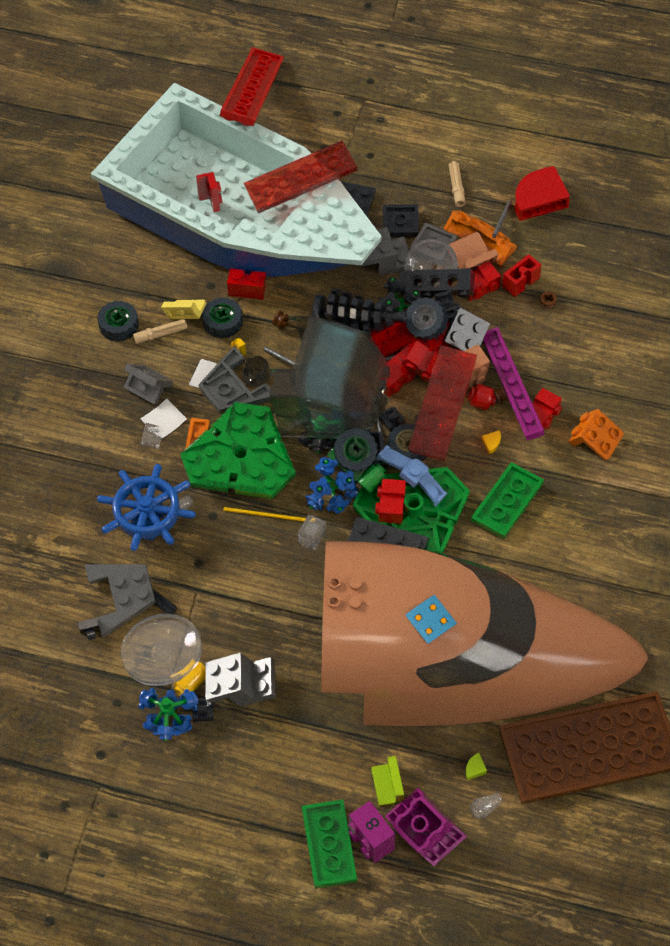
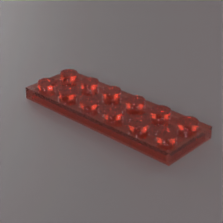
[244,140,358,214]
[408,345,477,461]

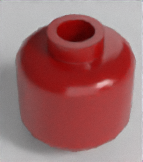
[467,384,497,410]

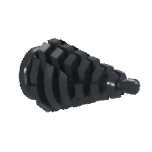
[312,288,407,345]

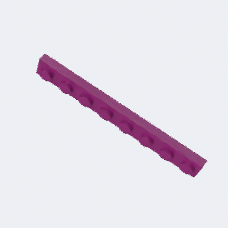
[483,327,545,441]

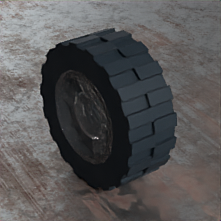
[405,297,448,340]

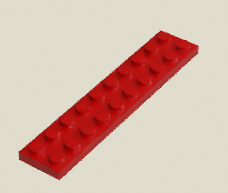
[219,47,284,126]

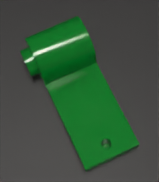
[326,448,386,494]

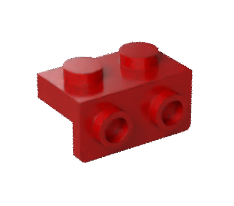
[196,172,223,213]
[371,322,416,357]

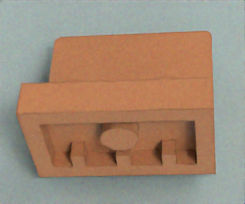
[447,232,499,271]

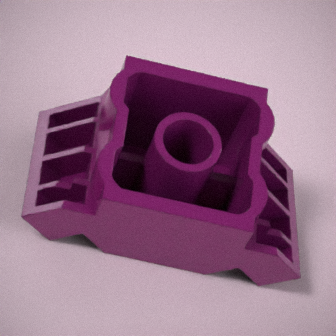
[385,787,467,866]

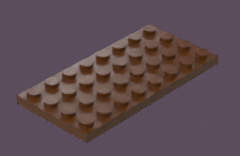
[499,691,670,805]

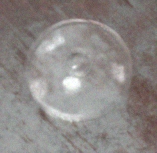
[405,238,458,288]

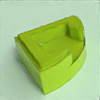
[466,753,487,780]

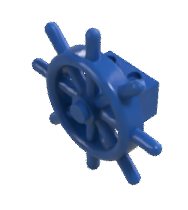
[97,464,196,551]

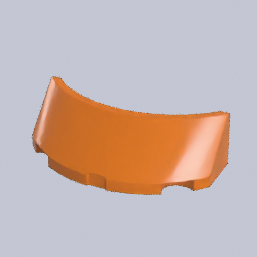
[444,210,517,266]

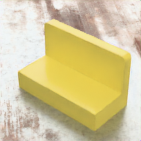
[161,300,206,319]

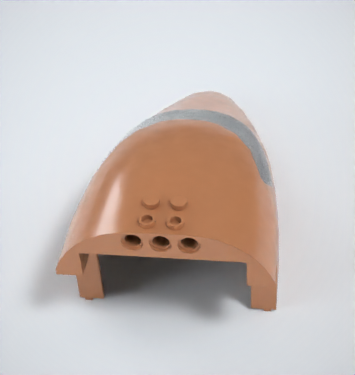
[321,541,648,726]

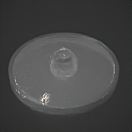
[121,614,202,686]

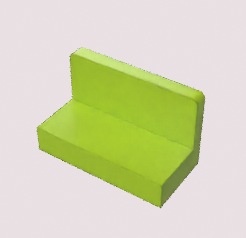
[371,756,404,807]

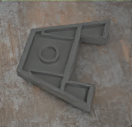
[198,346,276,414]
[85,564,156,638]

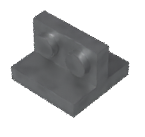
[124,364,174,404]

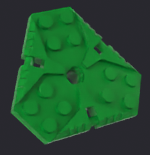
[180,402,296,499]
[353,467,470,554]

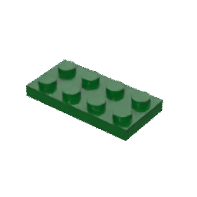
[471,462,544,539]
[301,799,357,889]

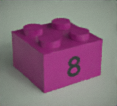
[348,801,395,863]

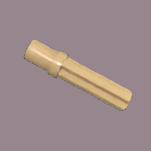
[449,161,466,207]
[133,319,187,344]

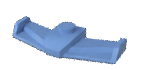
[376,445,447,506]

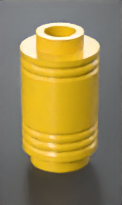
[174,662,206,696]

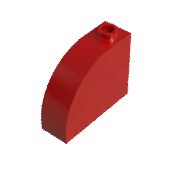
[514,166,570,221]

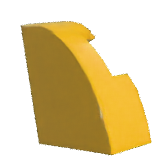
[231,338,246,356]
[482,430,501,454]

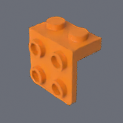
[568,409,624,460]

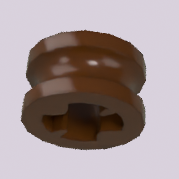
[540,291,557,309]
[272,311,289,329]
[494,386,509,404]

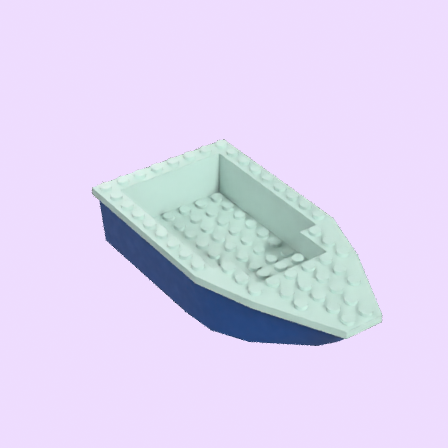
[91,83,381,277]

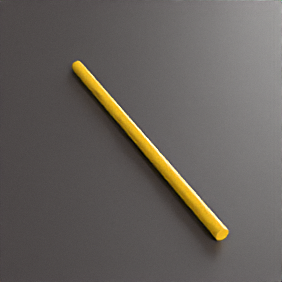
[223,507,315,523]

